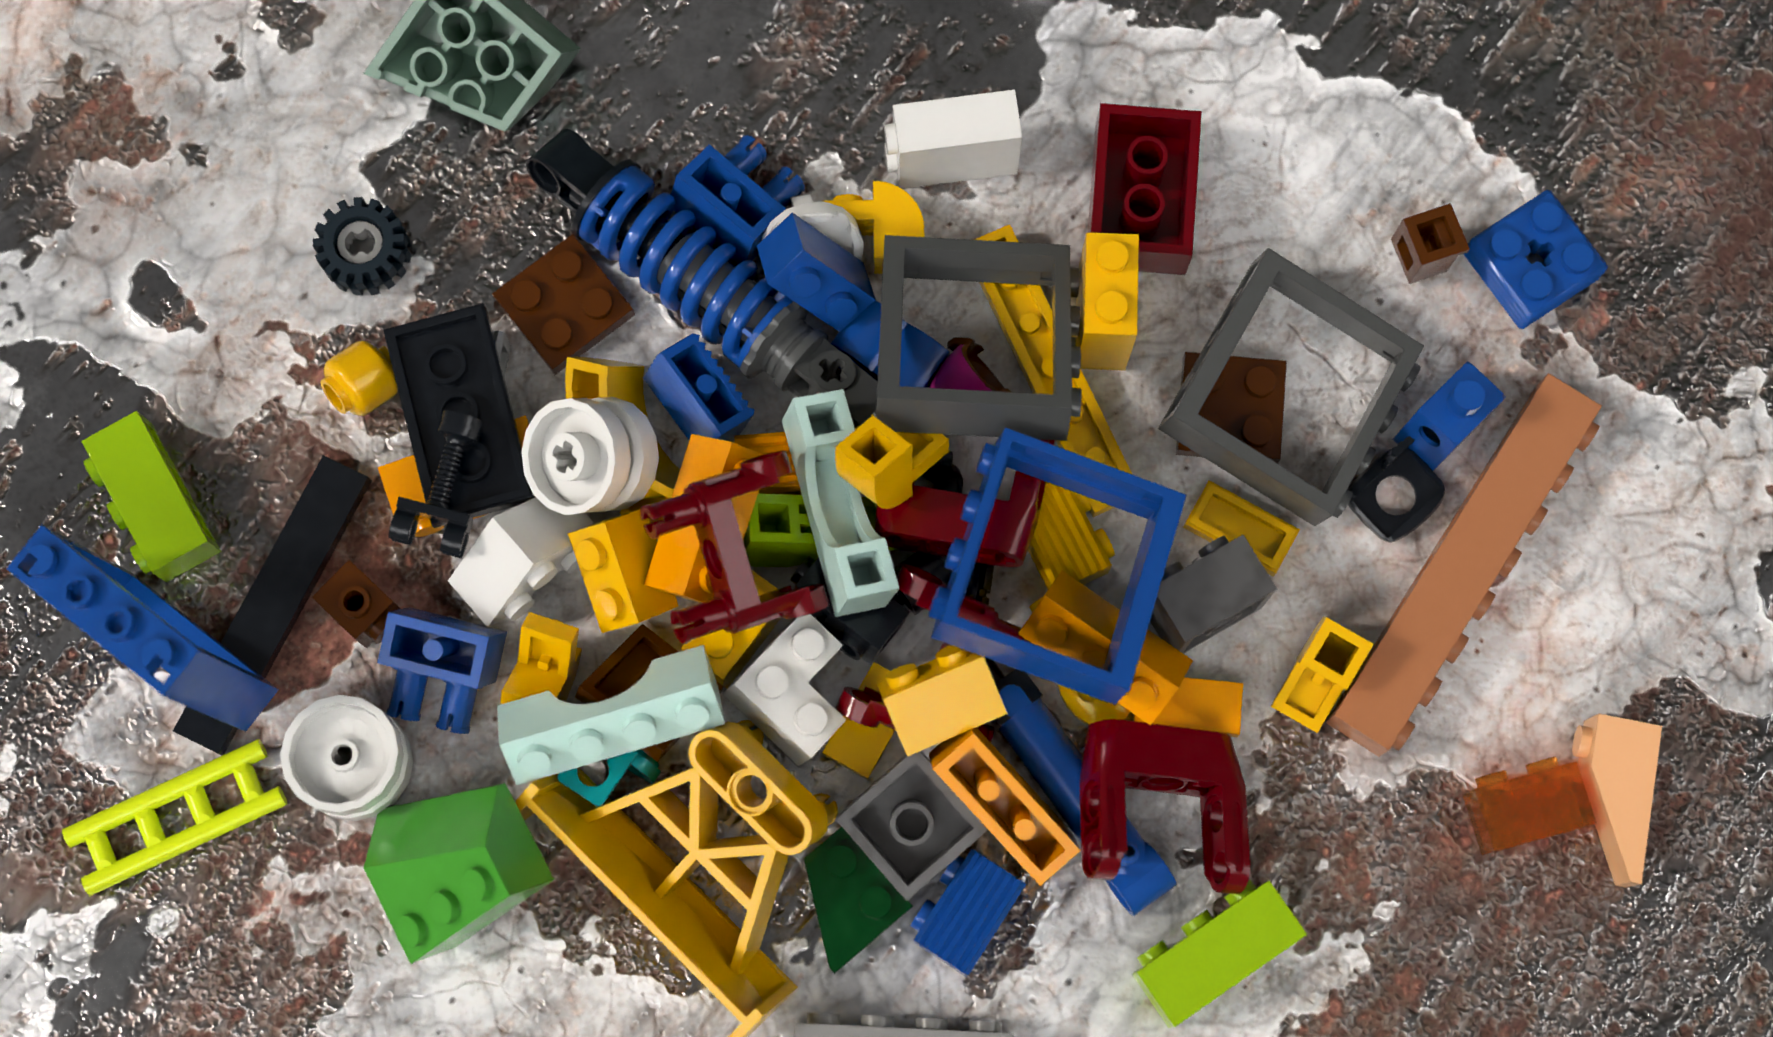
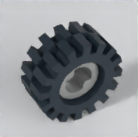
[313,197,411,296]

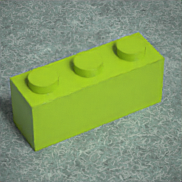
[81,411,222,582]
[1132,879,1307,1028]

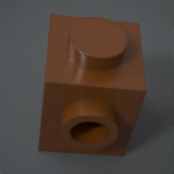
[312,560,401,648]

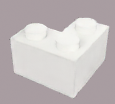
[448,497,594,627]
[723,614,846,766]

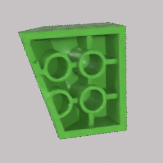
[364,783,554,964]

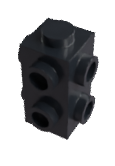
[790,556,910,665]

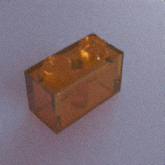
[1462,756,1597,856]

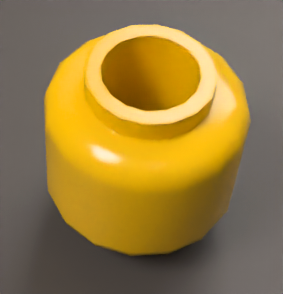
[320,340,398,416]

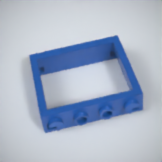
[928,427,1187,705]
[6,525,279,732]

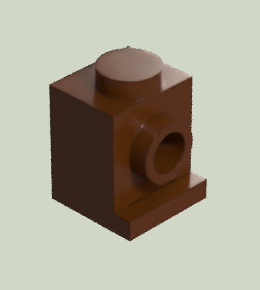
[1391,203,1470,284]

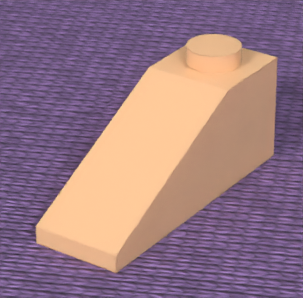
[1572,714,1662,888]

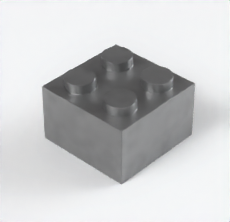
[1150,535,1277,654]
[836,751,988,901]

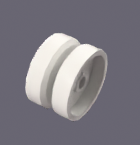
[521,397,659,515]
[280,695,413,821]

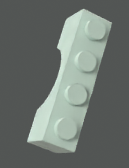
[782,389,899,617]
[497,645,725,785]

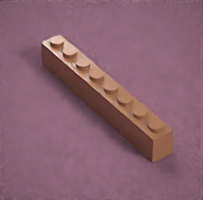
[1325,373,1602,757]

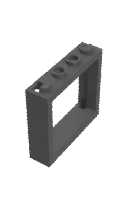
[876,235,1082,441]
[1158,248,1424,526]

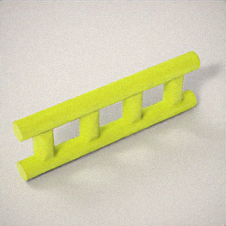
[62,739,288,896]

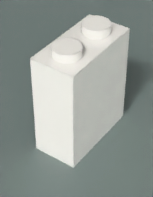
[884,90,1022,189]

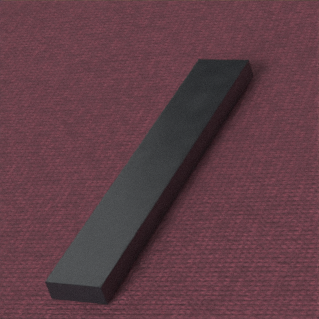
[173,455,372,755]

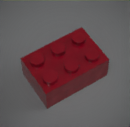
[1088,103,1202,275]

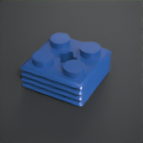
[1464,190,1608,329]

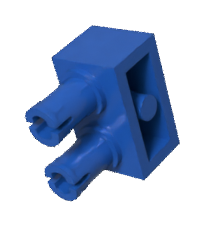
[671,135,805,264]
[377,607,507,734]

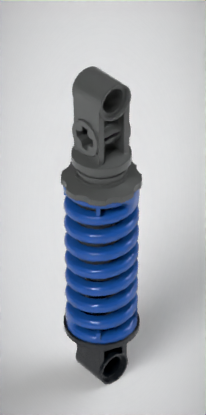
[526,129,878,430]

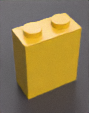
[1075,232,1139,370]

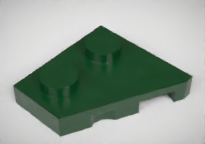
[804,827,913,974]

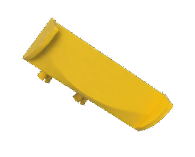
[515,720,838,1037]

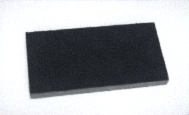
[383,303,535,528]

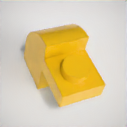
[822,181,925,274]
[835,415,949,509]
[500,612,582,705]
[1271,616,1374,733]

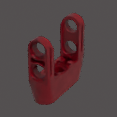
[875,439,1055,568]
[1079,719,1250,894]

